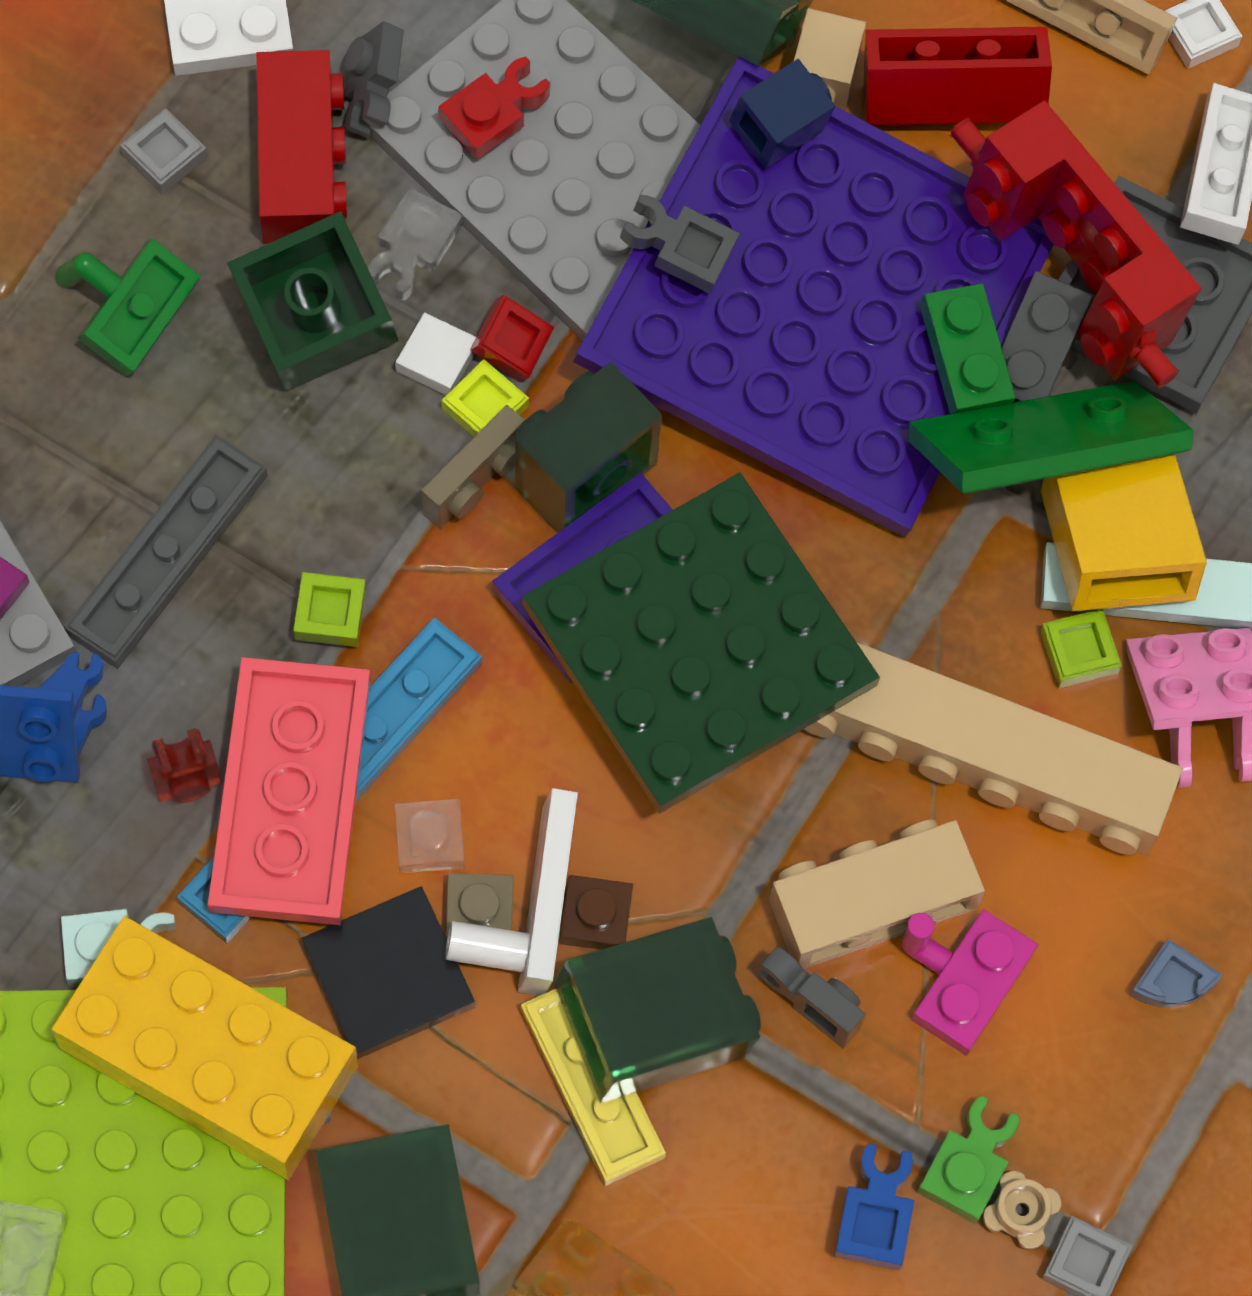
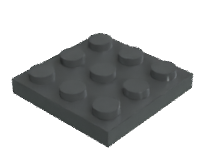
[1059,176,1252,414]

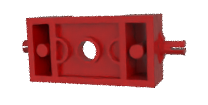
[950,100,1202,389]

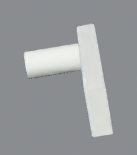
[445,788,578,996]

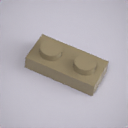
[421,405,526,530]

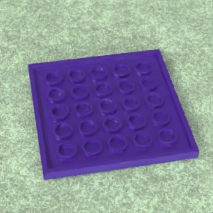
[573,55,1054,537]

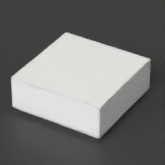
[1165,0,1242,69]
[395,312,476,395]

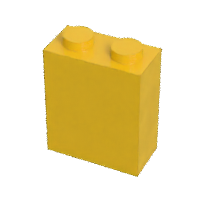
[1041,454,1207,611]

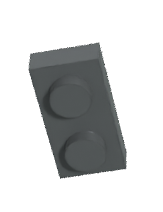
[1002,271,1094,401]

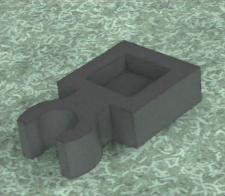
[344,21,404,138]
[620,195,740,294]
[758,946,866,1049]

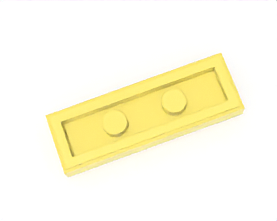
[521,978,666,1186]

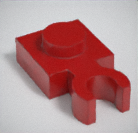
[438,57,550,160]

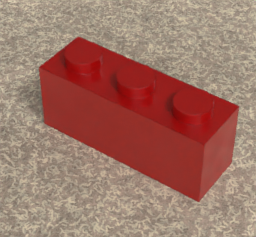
[863,27,1052,126]
[256,50,348,244]

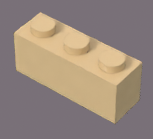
[769,820,985,969]

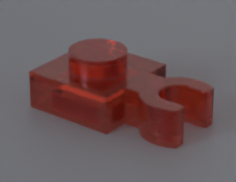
[147,728,222,803]

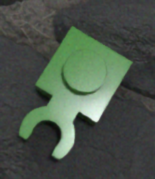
[917,1096,1019,1225]

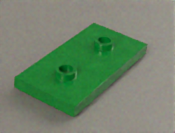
[909,380,1193,494]

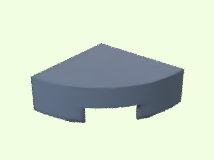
[1130,939,1223,1007]

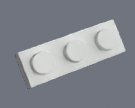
[1180,83,1252,245]

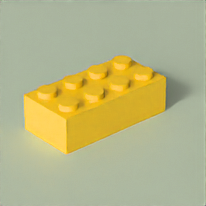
[51,916,358,1181]

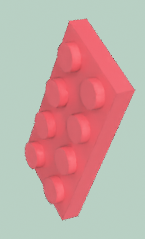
[208,657,371,925]

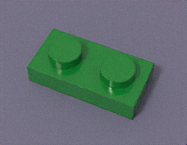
[919,283,1016,414]

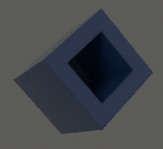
[729,58,835,169]

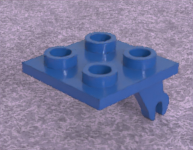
[0,652,107,783]

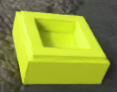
[441,359,529,437]

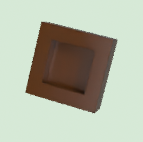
[560,875,633,953]

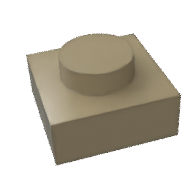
[446,873,514,939]

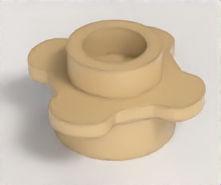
[983,1171,1061,1250]

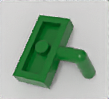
[56,238,201,376]

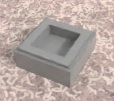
[120,108,208,195]
[1042,1216,1133,1296]

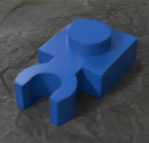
[834,1143,914,1270]

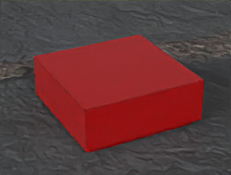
[470,294,554,382]

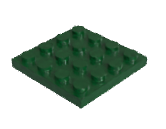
[522,472,880,814]

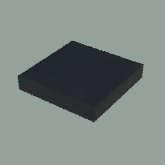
[301,886,475,1059]

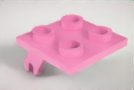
[1125,628,1252,788]

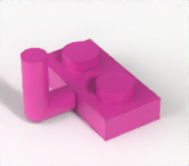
[901,909,1039,1056]

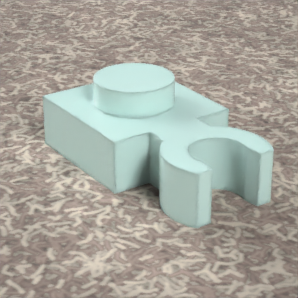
[61,909,177,987]

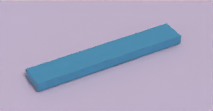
[177,617,483,944]

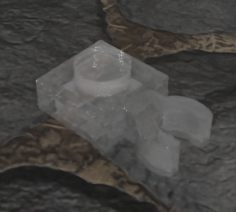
[368,187,463,302]

